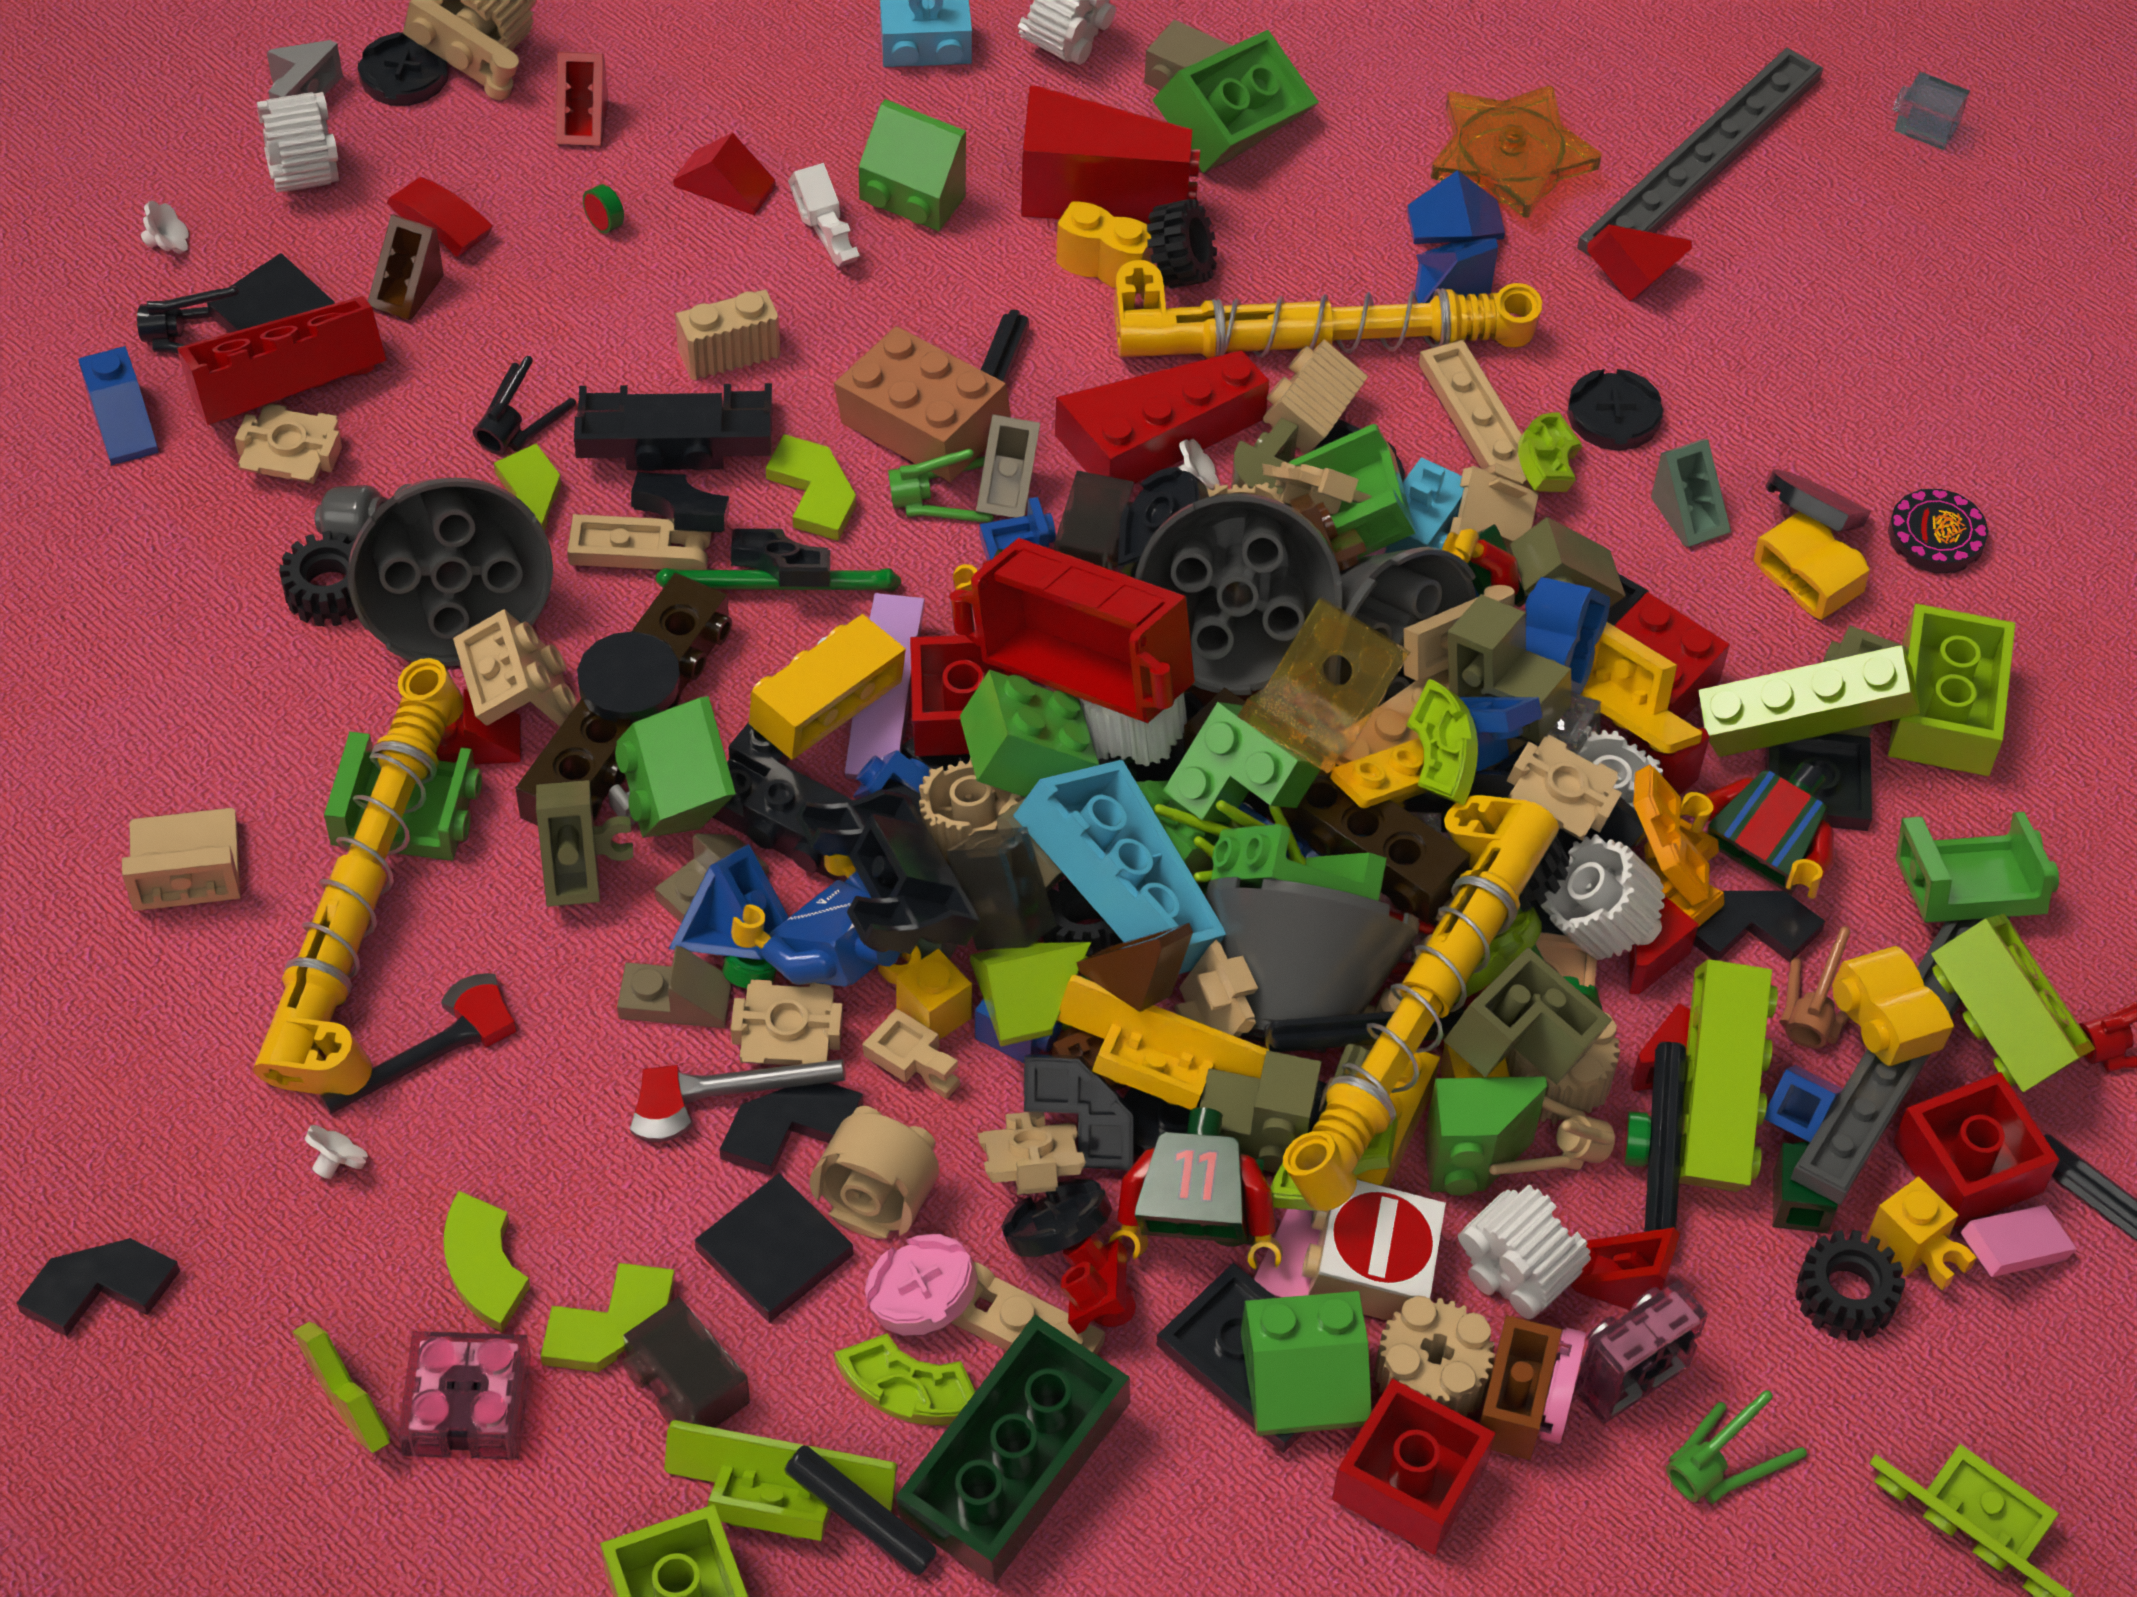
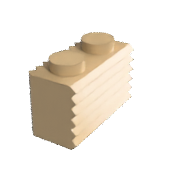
[674,289,780,381]
[1263,339,1368,454]

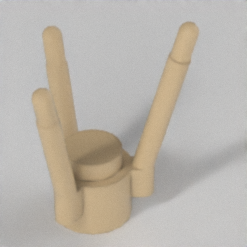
[1489,1096,1615,1175]

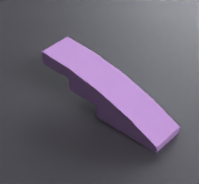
[845,593,925,780]

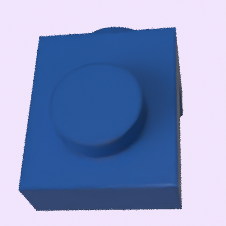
[979,497,1056,561]
[853,750,930,800]

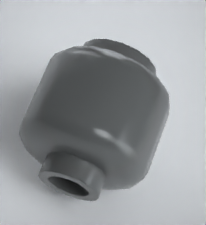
[315,485,387,543]

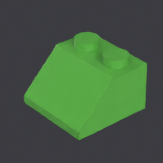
[859,99,966,231]
[615,696,736,838]
[1424,1076,1547,1196]
[1241,1291,1372,1436]

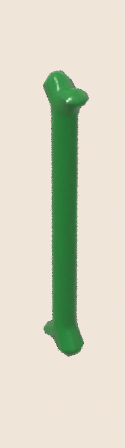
[656,568,901,592]

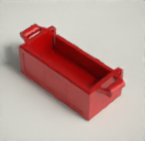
[949,538,1195,723]

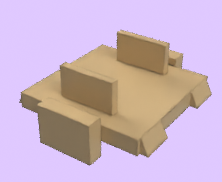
[235,403,342,484]
[1262,462,1372,515]
[1450,463,1539,555]
[1507,735,1622,841]
[1174,939,1258,1038]
[731,980,843,1065]
[977,1112,1086,1195]

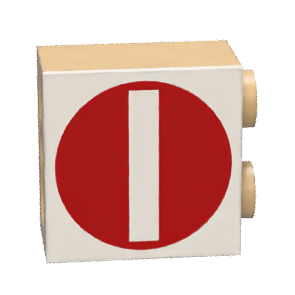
[1302,1180,1446,1321]

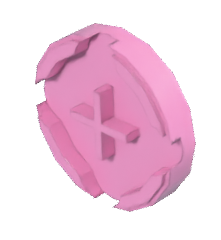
[865,1234,978,1336]
[1538,1327,1586,1445]

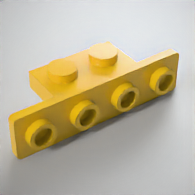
[1571,622,1702,753]
[1330,738,1428,808]
[1057,975,1269,1110]

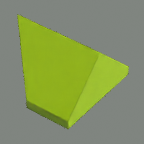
[970,942,1091,1047]

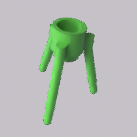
[888,449,994,523]
[1666,1390,1807,1504]

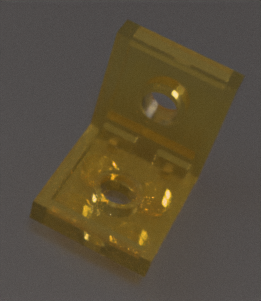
[1237,597,1411,773]

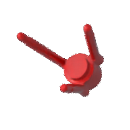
[2079,1000,2137,1072]

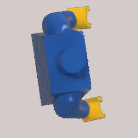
[731,854,900,987]

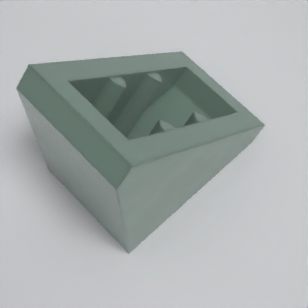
[1651,439,1731,547]

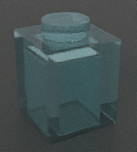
[1893,71,1970,150]

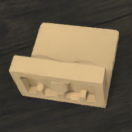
[453,609,578,727]
[122,808,240,911]

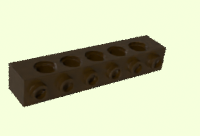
[515,572,732,826]
[1184,687,1471,924]

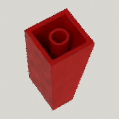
[1021,85,1200,224]

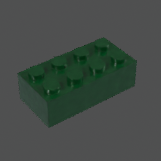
[896,1315,1130,1585]

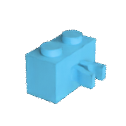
[880,0,972,67]
[1385,457,1464,553]

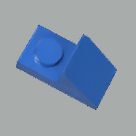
[1459,697,1543,771]

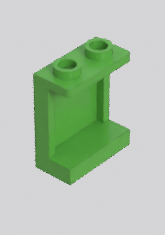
[1289,424,1416,558]
[324,732,482,861]
[1896,812,2059,923]
[1211,824,1387,901]

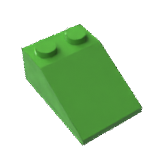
[1152,30,1319,173]

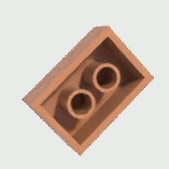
[834,326,1011,482]

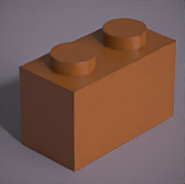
[1480,1315,1562,1461]

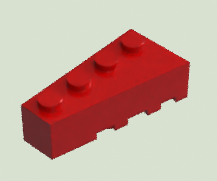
[177,296,387,426]
[1055,350,1270,497]

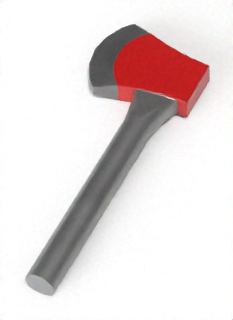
[630,1059,846,1142]

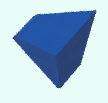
[1407,170,1505,244]
[1415,238,1498,303]
[669,844,789,960]

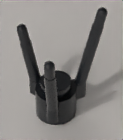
[137,286,239,354]
[473,356,576,455]

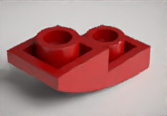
[387,177,493,257]

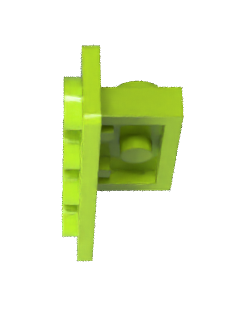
[664,1420,898,1541]
[1869,1443,2076,1597]

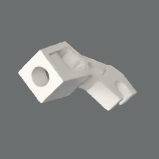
[788,163,860,267]

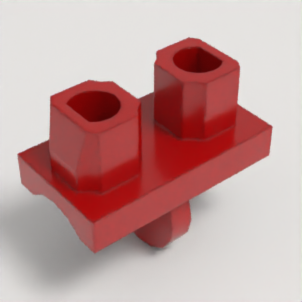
[1061,1233,1136,1335]

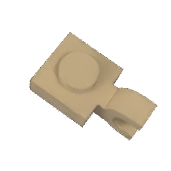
[862,1008,960,1099]

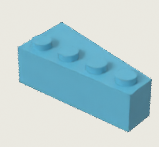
[1013,760,1226,974]

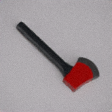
[320,973,517,1114]

